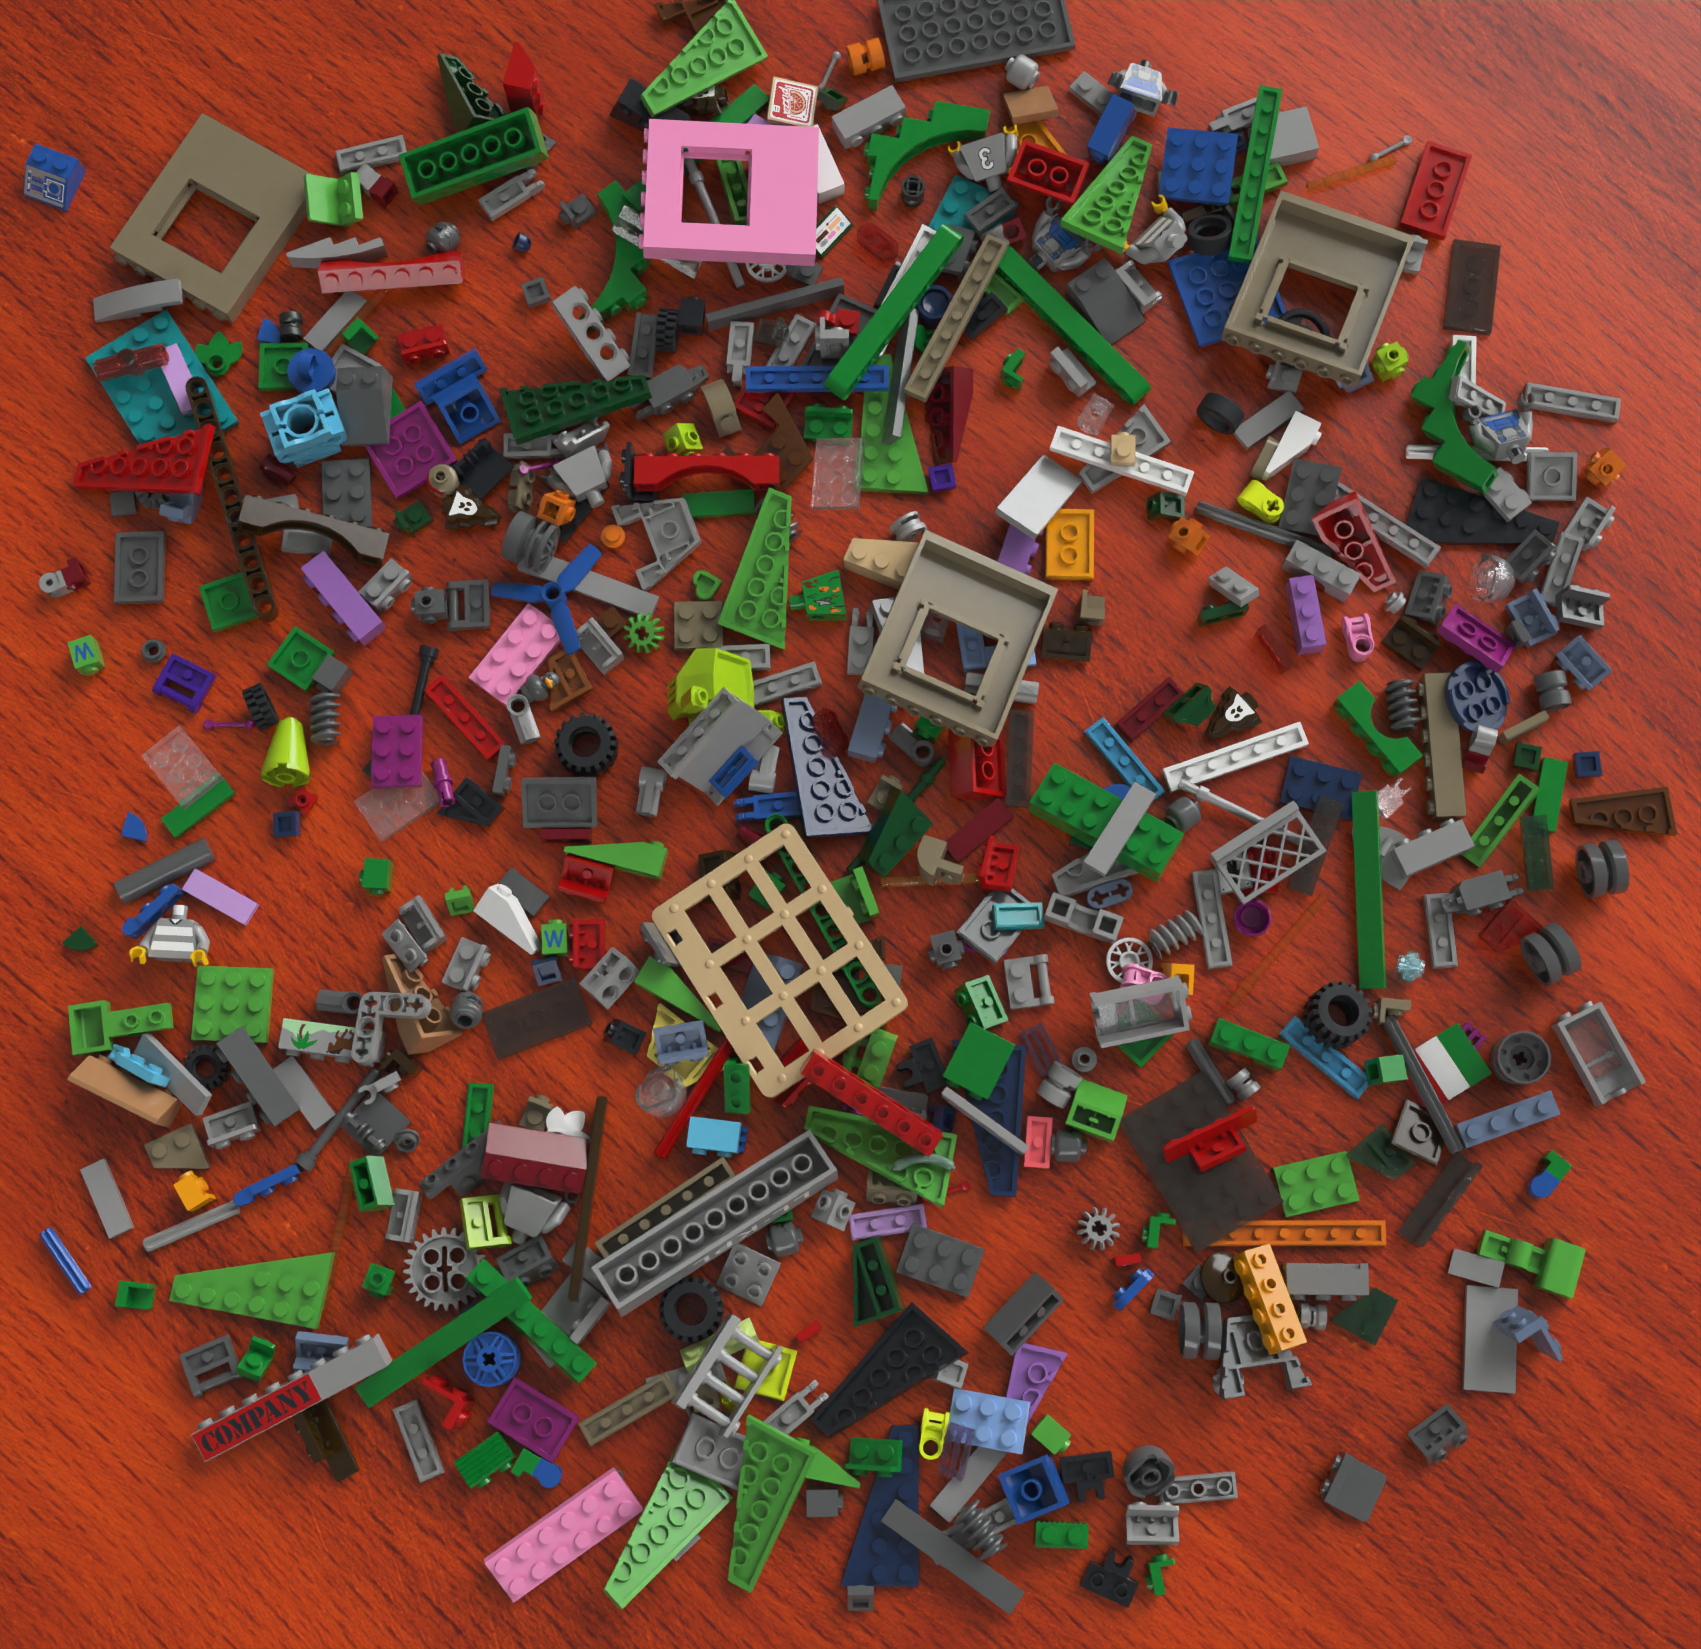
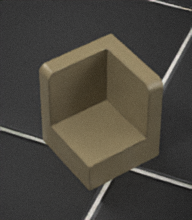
[1078,590,1105,626]

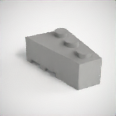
[1282,1263,1369,1301]

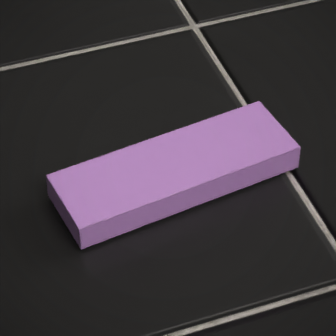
[154,343,199,416]
[182,868,259,926]
[849,1204,927,1241]

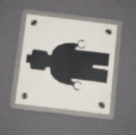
[1215,852,1253,895]

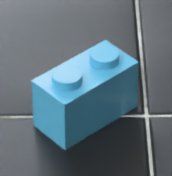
[686,1116,742,1158]

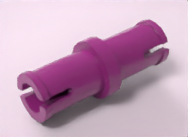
[431,758,455,807]

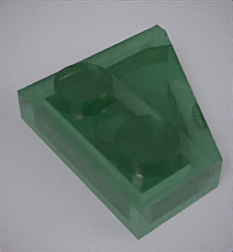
[1345,1123,1416,1180]
[1330,1287,1398,1346]

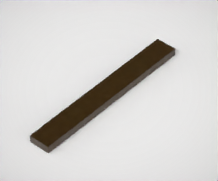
[568,1096,608,1303]

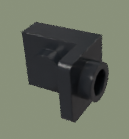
[603,1019,646,1055]

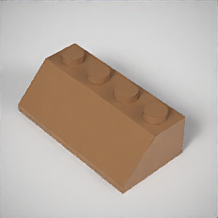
[67,1054,183,1128]

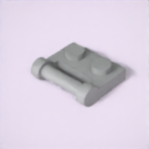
[1003,954,1055,1010]

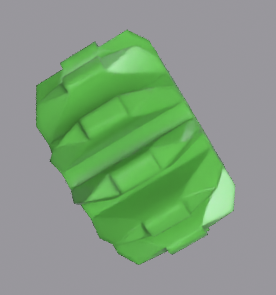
[623,612,664,653]

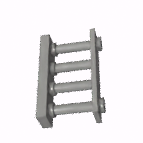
[671,1314,783,1438]

